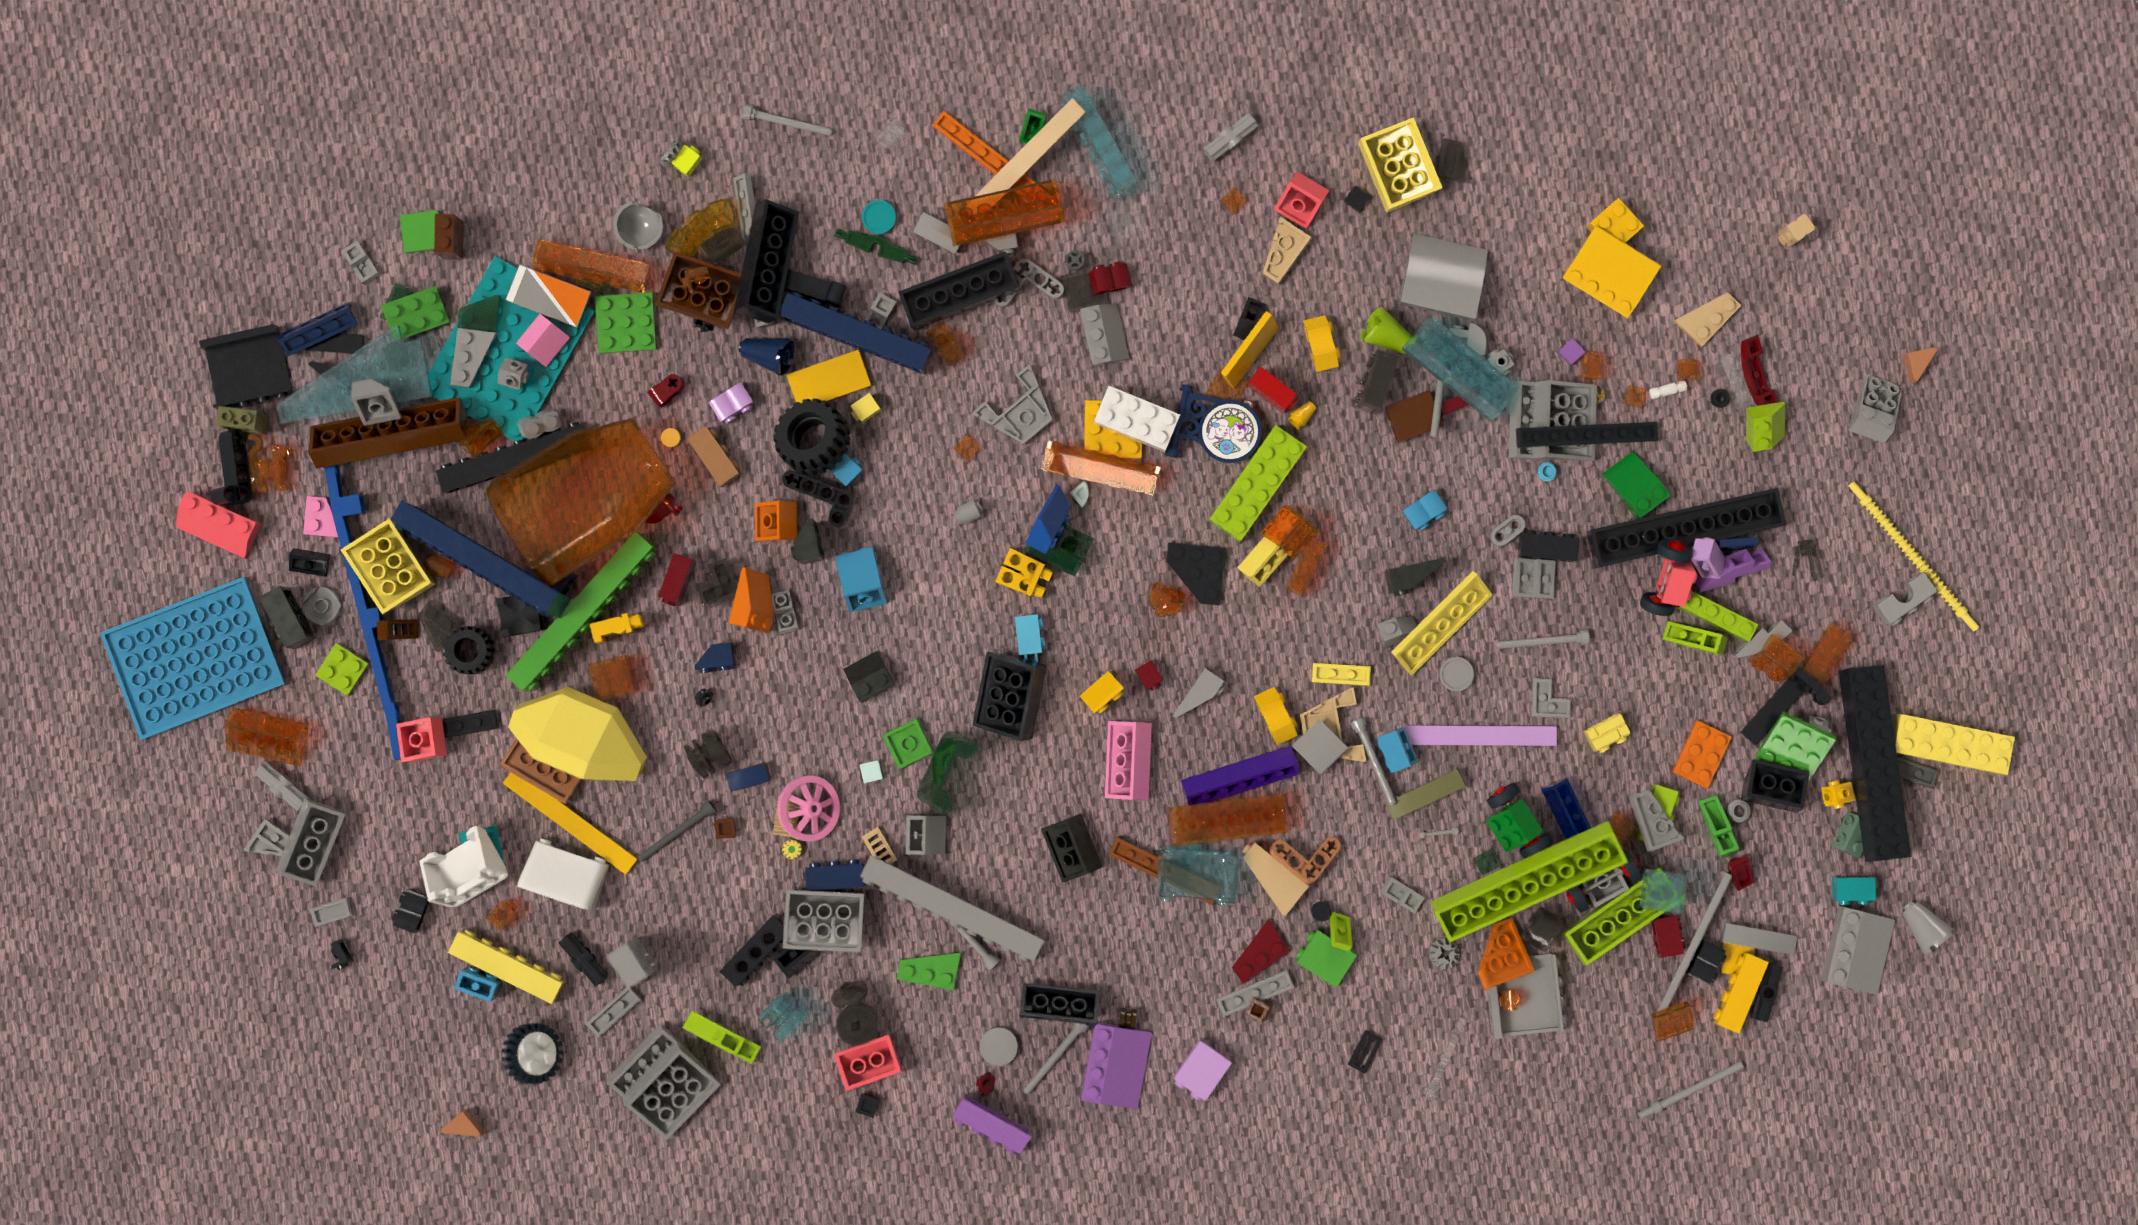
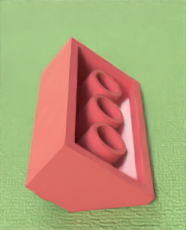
[176,491,262,559]

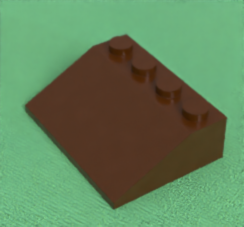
[655,251,741,329]

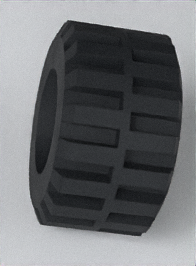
[442,626,495,675]

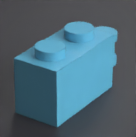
[1015,614,1045,662]

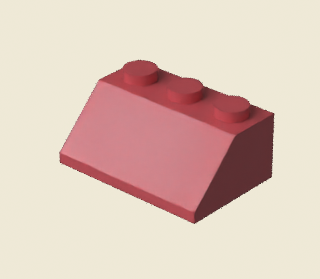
[834,1035,903,1091]

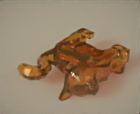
[247,433,292,493]

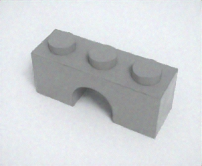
[1872,572,1937,625]

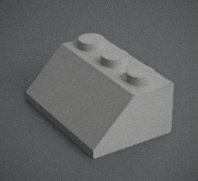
[1080,303,1130,368]

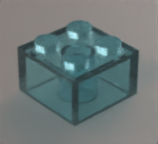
[1639,868,1688,914]

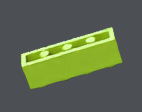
[1676,591,1758,642]

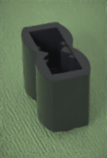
[392,889,429,934]
[1685,939,1726,985]

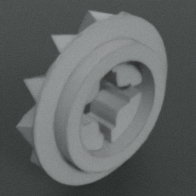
[660,140,682,167]
[1429,938,1460,969]

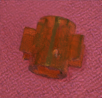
[1498,990,1522,1011]

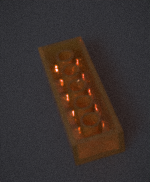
[943,179,1066,246]
[1166,794,1288,846]

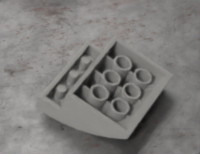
[1399,233,1488,321]
[1508,380,1597,461]
[606,1024,721,1140]

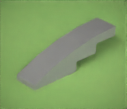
[1721,923,1797,955]

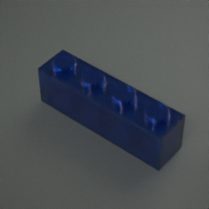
[1541,778,1591,840]

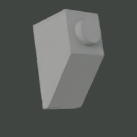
[976,225,1018,255]
[1377,617,1417,648]

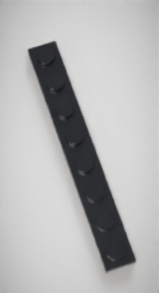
[1516,422,1658,448]

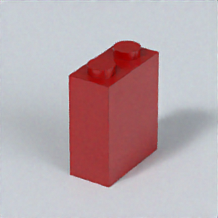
[1247,366,1297,414]

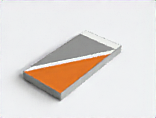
[506,264,592,328]

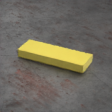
[1312,663,1371,686]

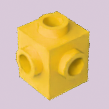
[1821,780,1855,809]

